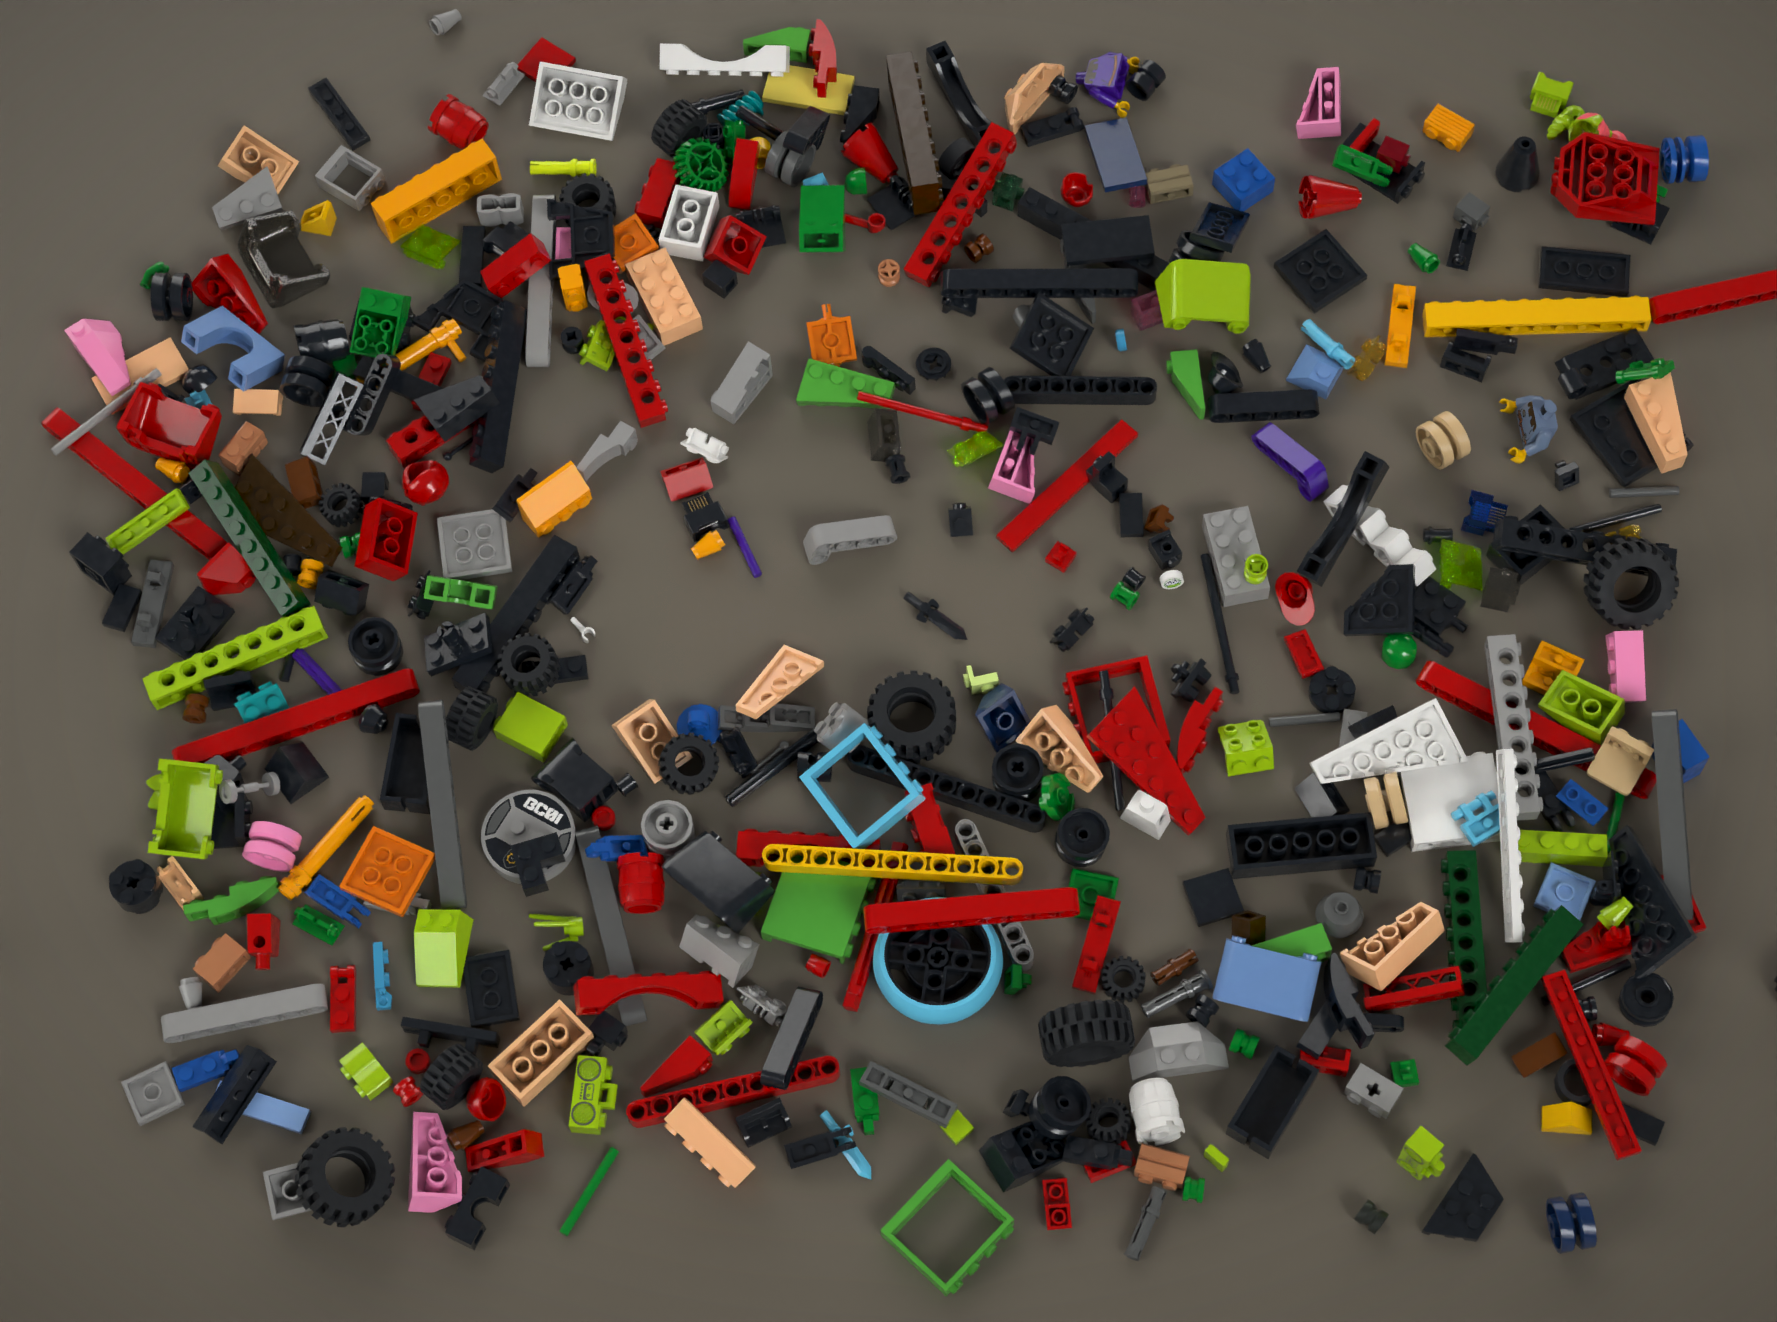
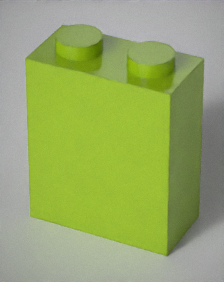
[493,692,568,763]

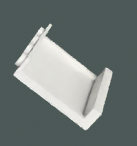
[1396,752,1500,852]

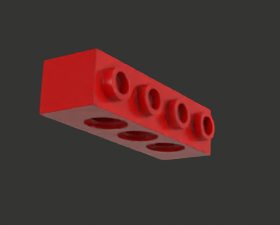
[386,415,476,469]

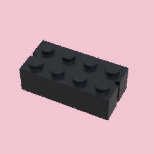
[380,713,430,814]
[1226,1045,1319,1159]

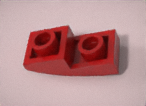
[1042,1178,1072,1230]

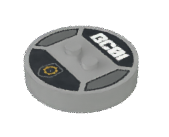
[481,790,577,884]

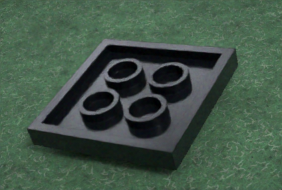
[1274,229,1367,314]
[1009,293,1094,376]

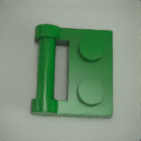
[1616,358,1675,384]

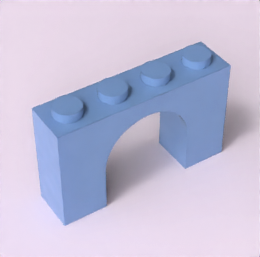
[181,306,285,392]

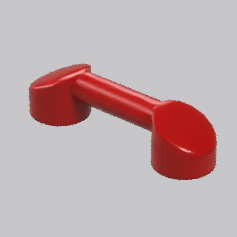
[845,213,885,233]

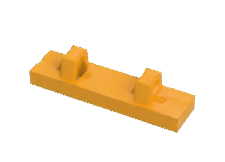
[1384,284,1416,368]

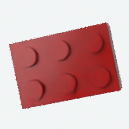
[354,497,418,582]

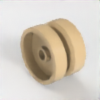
[1415,411,1471,470]
[1364,772,1408,829]

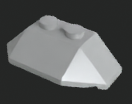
[1128,1021,1229,1082]

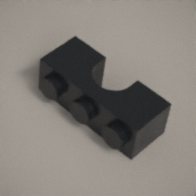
[445,1166,510,1251]

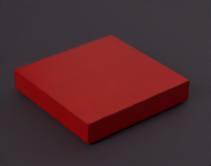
[517,37,576,82]

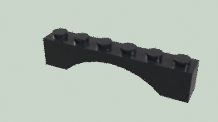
[926,40,1000,154]
[1297,451,1390,587]

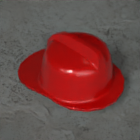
[1275,572,1315,626]

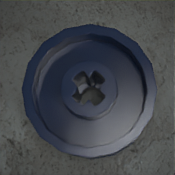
[1546,1192,1597,1254]

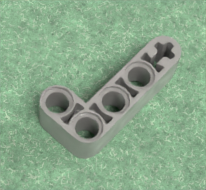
[803,515,898,565]

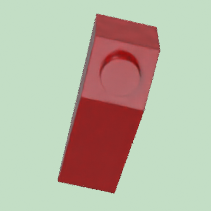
[640,1035,713,1098]
[465,1129,544,1172]

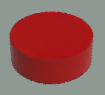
[592,806,616,831]
[405,1048,431,1074]

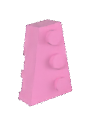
[988,430,1035,504]

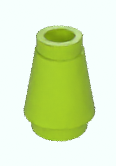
[1597,896,1633,930]

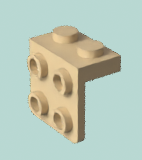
[1587,726,1654,796]

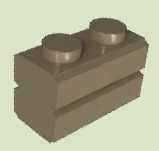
[1144,164,1193,204]

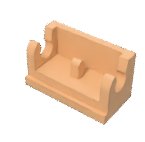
[233,389,283,416]
[157,856,205,911]

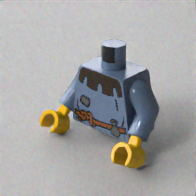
[1499,395,1558,464]

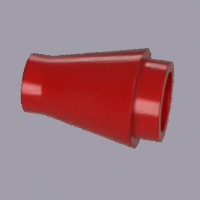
[1591,1022,1630,1046]

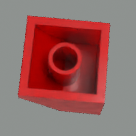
[703,215,767,275]

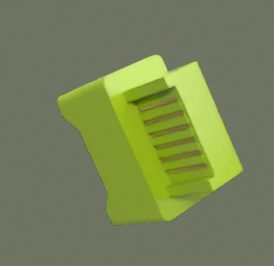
[1530,72,1574,118]

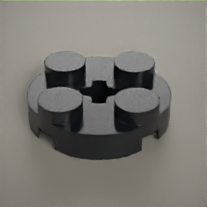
[1308,666,1356,713]

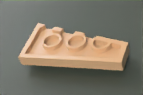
[736,645,824,719]

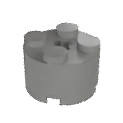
[814,702,869,757]

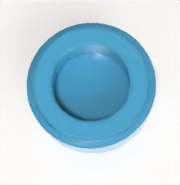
[1115,328,1127,352]

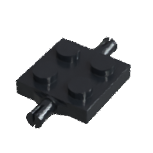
[1415,576,1468,636]

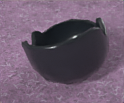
[182,365,217,394]

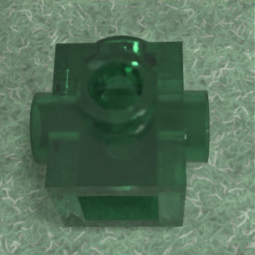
[992,172,1025,211]

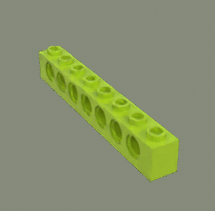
[142,606,329,710]

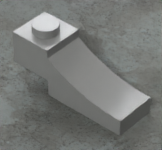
[576,421,638,482]

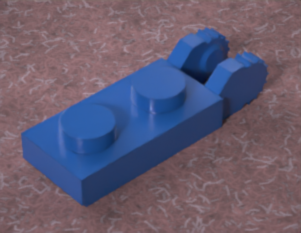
[304,874,371,928]

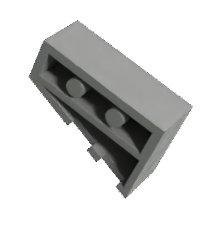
[212,167,283,231]

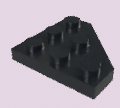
[1344,564,1415,636]

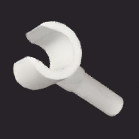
[570,617,595,643]

